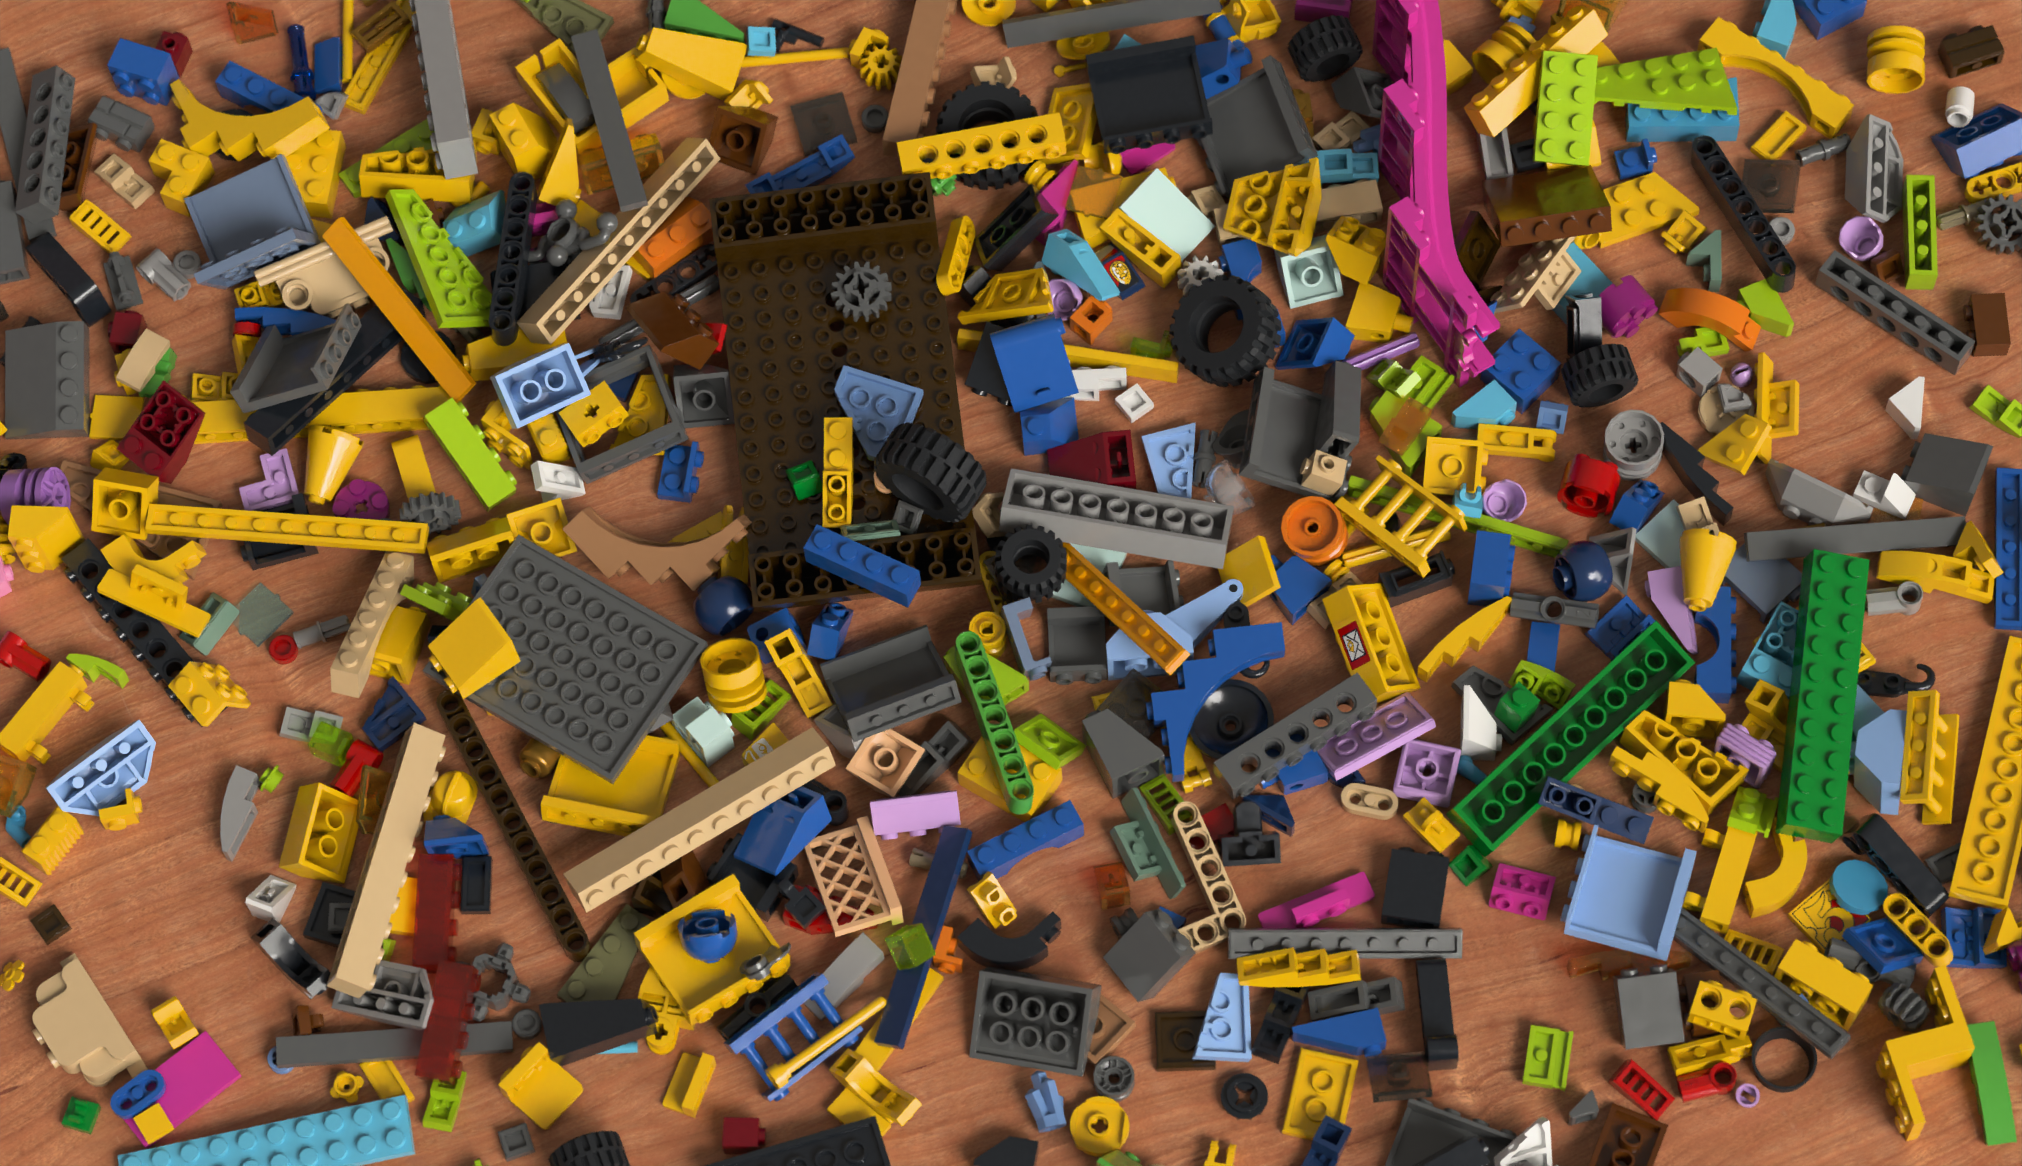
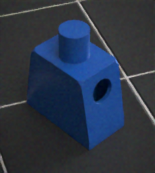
[1196,39,1253,99]
[1269,555,1332,625]
[747,608,808,664]
[1259,734,1329,795]

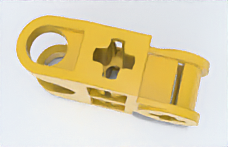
[638,966,695,1055]

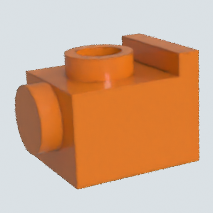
[1070,295,1113,346]

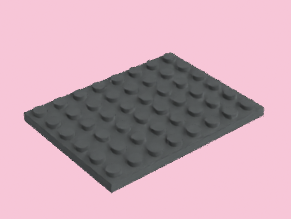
[422,535,708,784]

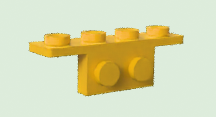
[1754,352,1799,464]
[97,564,211,637]

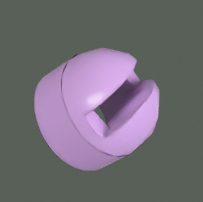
[1730,362,1753,387]
[1736,1083,1760,1108]

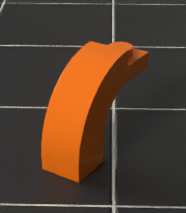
[1658,288,1761,352]

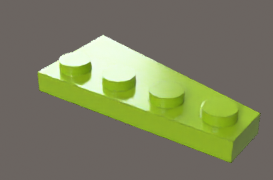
[339,119,435,198]

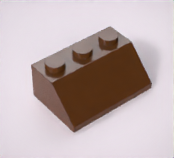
[626,291,719,370]

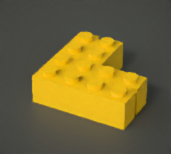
[515,38,669,159]

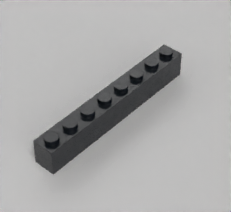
[244,286,426,456]

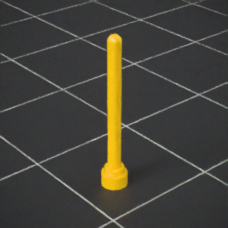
[765,997,887,1090]

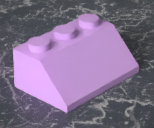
[870,790,961,840]

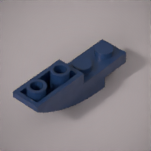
[1537,776,1654,844]

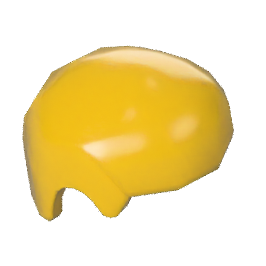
[1084,142,1122,184]

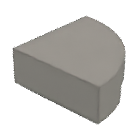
[314,92,349,119]
[1717,384,1752,413]

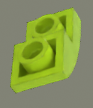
[1508,660,1576,709]

